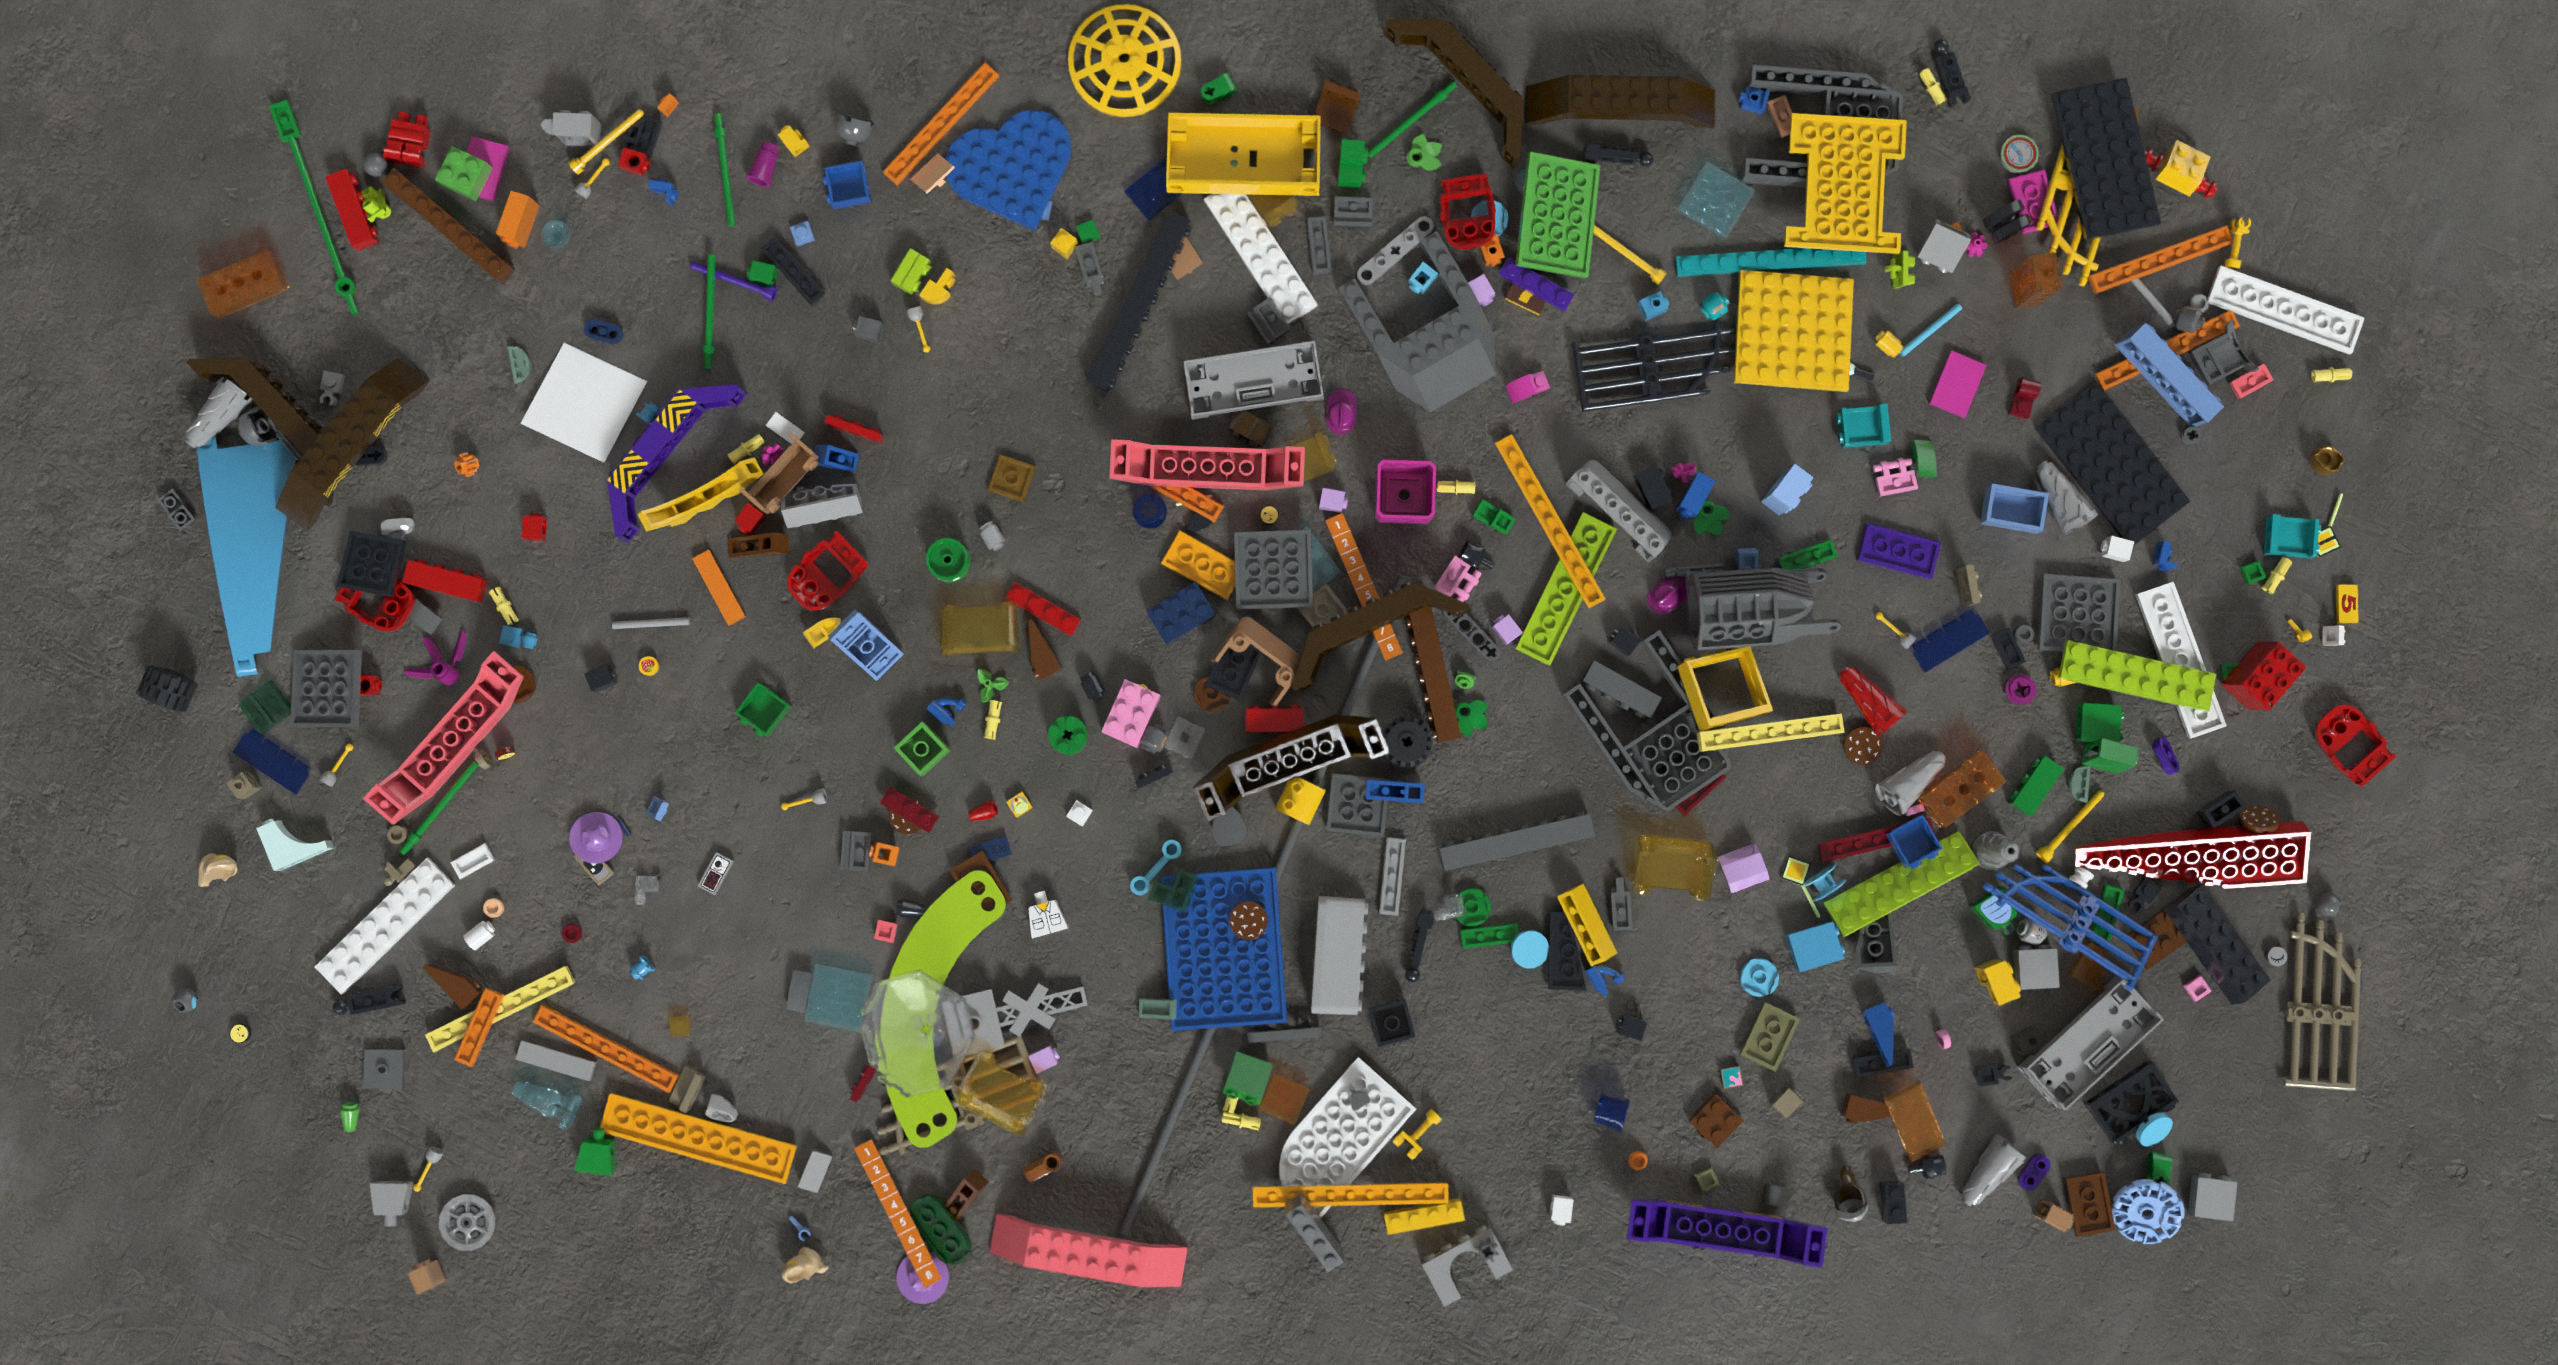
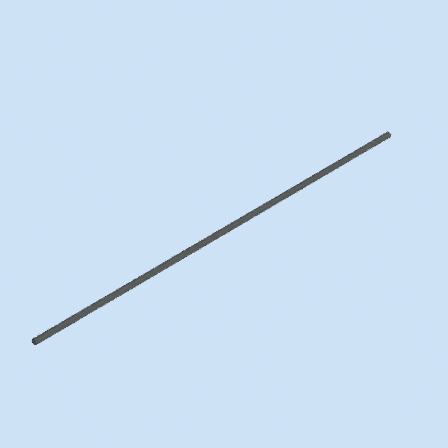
[1118,575,1408,1236]

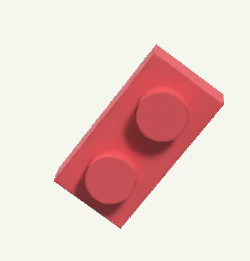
[2229,364,2274,400]

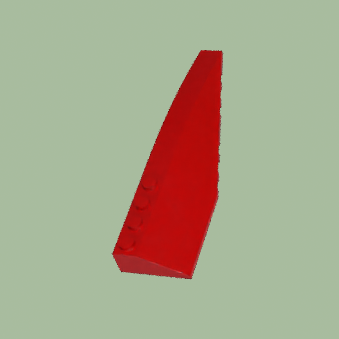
[2074,821,2311,889]

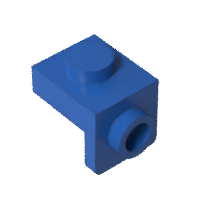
[649,178,678,206]

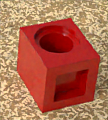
[618,148,650,177]
[734,503,767,534]
[521,513,548,542]
[360,675,382,696]

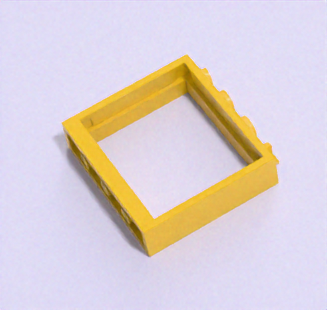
[1677,647,1773,732]

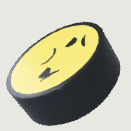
[1260,506,1279,525]
[229,1023,251,1043]

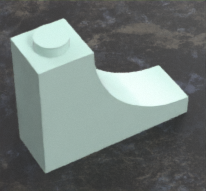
[256,819,335,871]

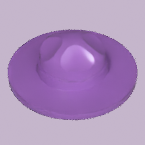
[569,812,623,864]
[897,1251,949,1304]

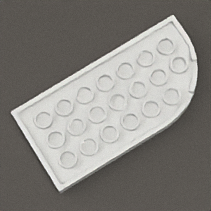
[1279,1057,1416,1218]

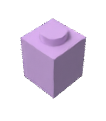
[1468,274,1495,306]
[1319,488,1348,513]
[1492,614,1523,645]
[1028,1045,1060,1074]

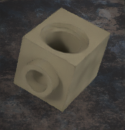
[226,772,262,799]
[1770,1087,1803,1118]

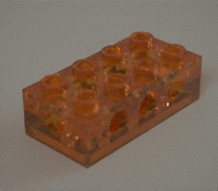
[196,250,290,319]
[2011,252,2062,309]
[1918,751,2007,828]

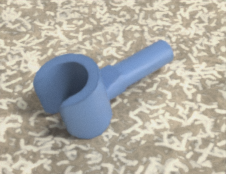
[789,1216,811,1241]

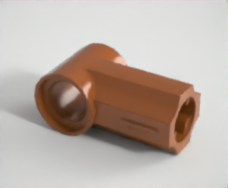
[1023,1151,1063,1183]

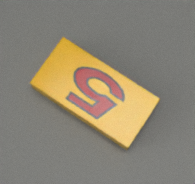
[2336,585,2358,623]

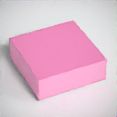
[2183,975,2212,1002]

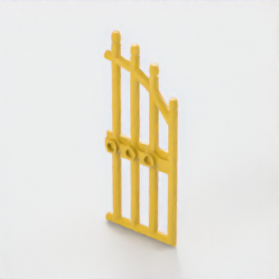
[2036,145,2100,286]

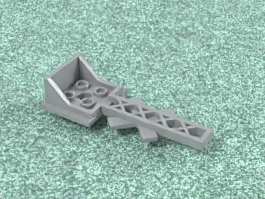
[943,983,1088,1058]

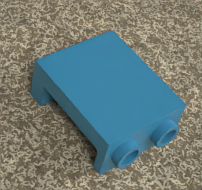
[1785,921,1845,972]

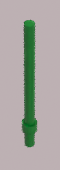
[1368,81,1457,159]
[714,113,736,227]
[702,254,715,370]
[399,760,479,855]

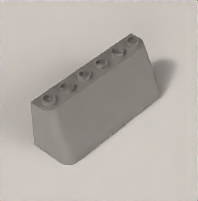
[1565,460,1672,563]
[1311,896,1368,1015]

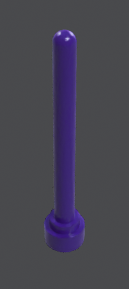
[690,262,777,301]

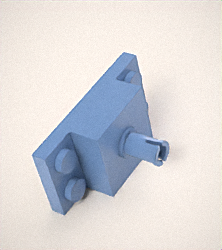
[827,609,903,681]

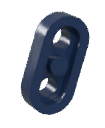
[584,320,623,344]

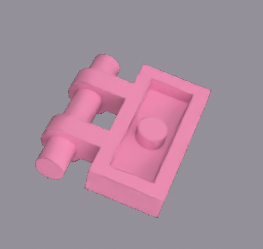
[1872,458,1918,497]
[1434,556,1482,602]

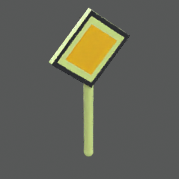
[1781,855,1820,918]

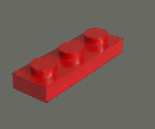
[825,414,884,444]

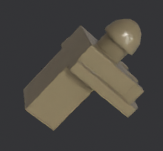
[384,859,417,886]

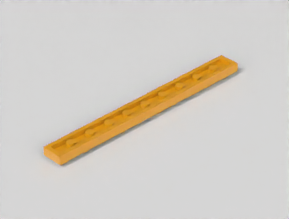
[1495,434,1605,609]
[1253,1183,1448,1207]

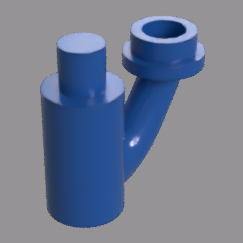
[926,697,967,727]
[1585,965,1626,996]

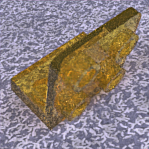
[1247,194,1298,228]
[1290,431,1337,482]

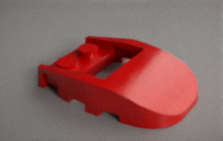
[1440,173,1496,250]
[787,531,869,611]
[334,579,415,632]
[2315,705,2397,787]

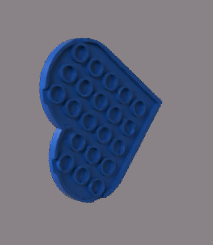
[945,110,1071,231]

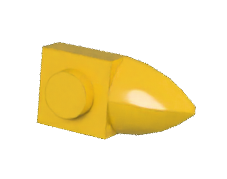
[803,618,841,649]

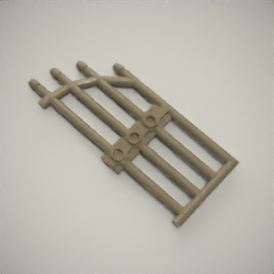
[2283,913,2361,1091]
[877,1035,1045,1155]

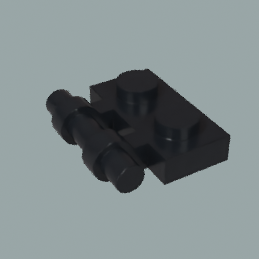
[620,113,662,158]

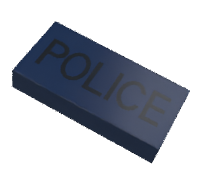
[969,836,1012,861]

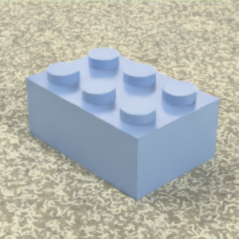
[1761,464,1814,515]

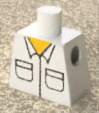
[1029,891,1069,938]

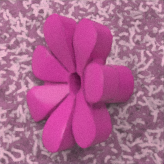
[1965,232,1988,257]
[761,444,784,466]
[1671,463,1696,483]

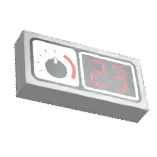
[698,852,734,895]

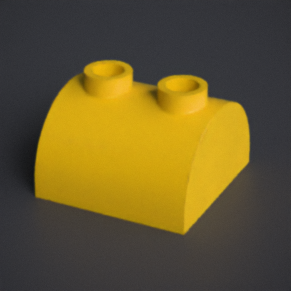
[1274,777,1326,825]

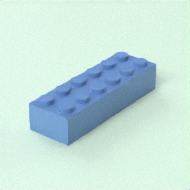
[2114,323,2224,427]

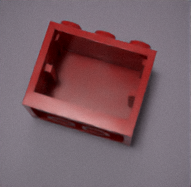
[2221,641,2307,711]

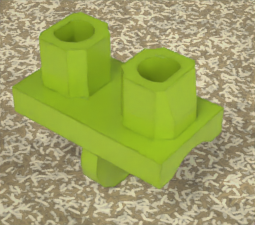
[362,186,391,223]
[1885,251,1915,289]

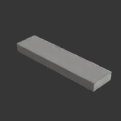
[1379,837,1406,916]
[515,1040,597,1081]

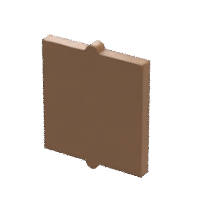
[1171,237,1203,280]

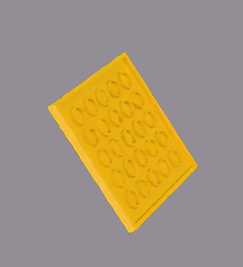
[1734,270,1854,392]

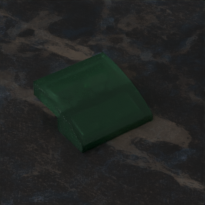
[238,680,291,735]

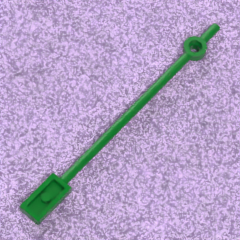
[269,100,359,315]

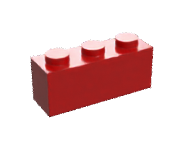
[1246,705,1304,733]

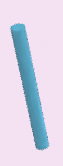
[1899,303,1962,357]

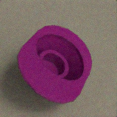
[1326,389,1357,435]
[1647,576,1687,615]

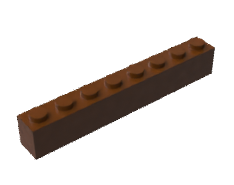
[382,168,515,284]
[1405,606,1461,743]

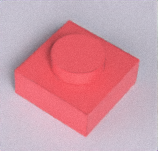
[874,920,898,943]

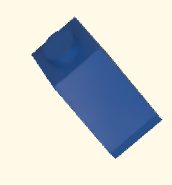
[813,444,859,473]

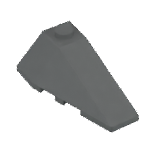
[1856,912,1897,973]

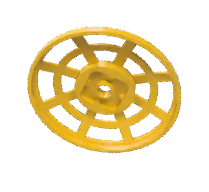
[1068,4,1181,117]

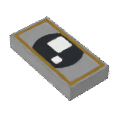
[574,855,615,885]

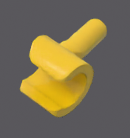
[2287,619,2312,642]

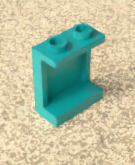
[1836,404,1891,448]
[2264,514,2321,559]

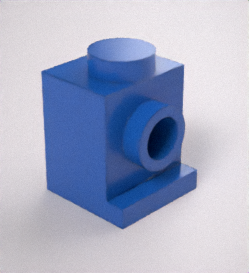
[1738,87,1770,114]

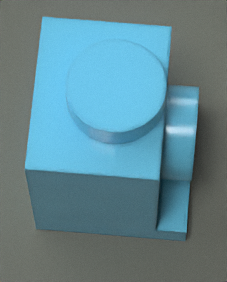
[1408,262,1438,294]

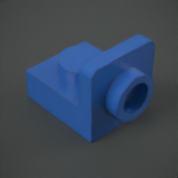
[2152,541,2178,571]

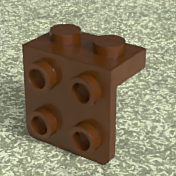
[1313,80,1361,134]

